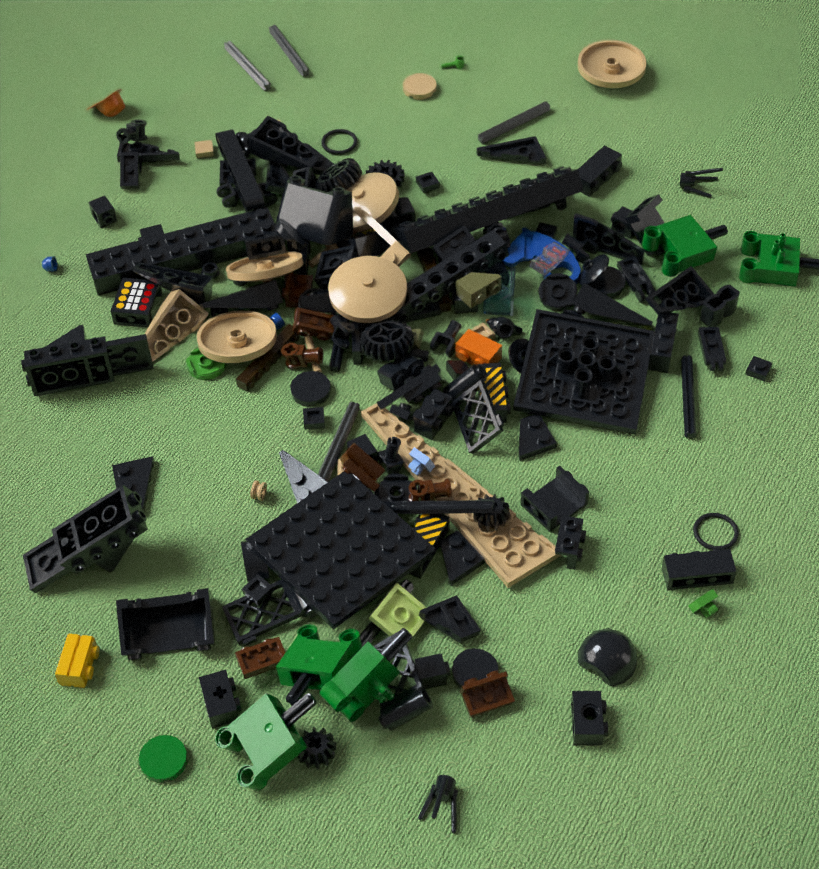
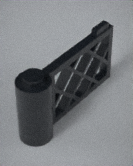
[443,364,504,454]
[222,579,318,646]
[374,631,433,731]

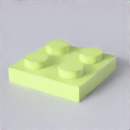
[368,583,427,644]

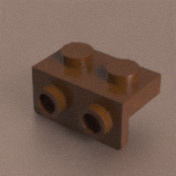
[292,307,334,341]
[340,443,385,492]
[460,670,515,718]

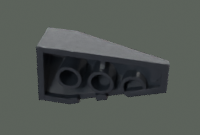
[200,280,283,311]

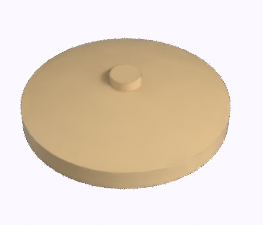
[578,40,646,88]
[346,173,399,233]
[226,251,303,282]
[328,256,407,323]
[197,310,277,363]

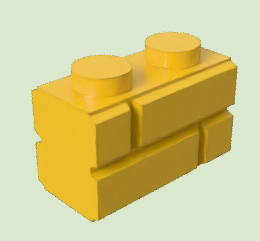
[55,634,100,688]

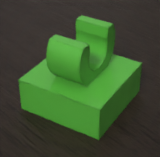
[688,589,718,618]

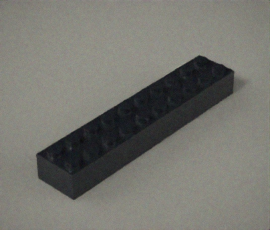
[395,166,584,253]
[86,207,277,296]

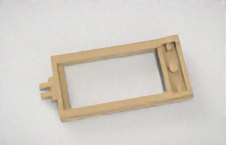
[325,199,411,267]

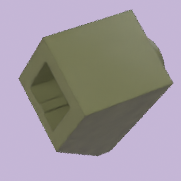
[456,272,501,308]

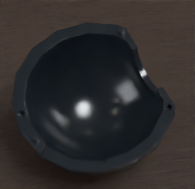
[578,628,637,686]

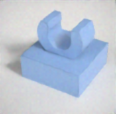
[408,447,435,476]

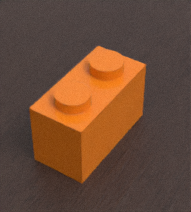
[455,329,502,365]

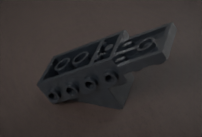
[21,324,154,397]
[23,485,148,593]

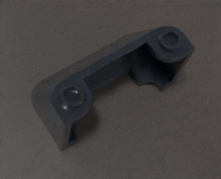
[276,176,353,245]
[116,588,215,660]

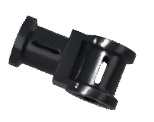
[116,119,147,144]

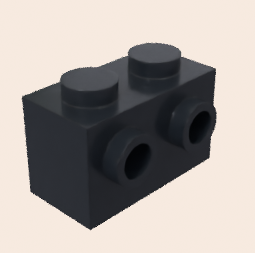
[412,389,454,440]

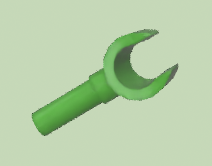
[441,55,465,69]

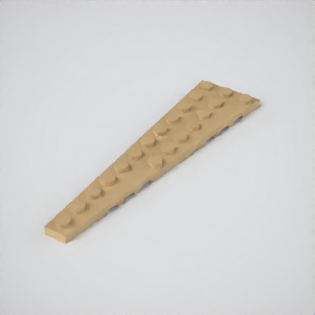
[361,404,561,588]

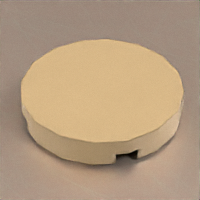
[403,73,437,100]

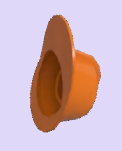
[86,89,125,117]

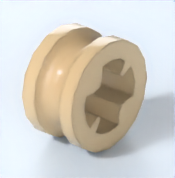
[250,480,267,501]

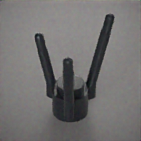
[680,168,723,198]
[418,775,458,834]

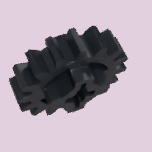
[366,160,405,187]

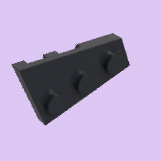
[112,456,155,512]

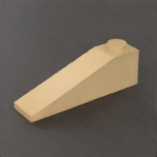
[145,289,209,361]

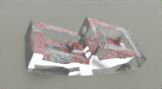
[529,242,570,276]

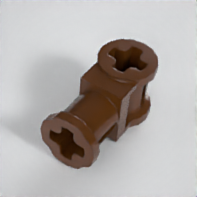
[281,343,323,369]
[409,479,452,501]

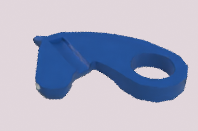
[502,227,581,285]

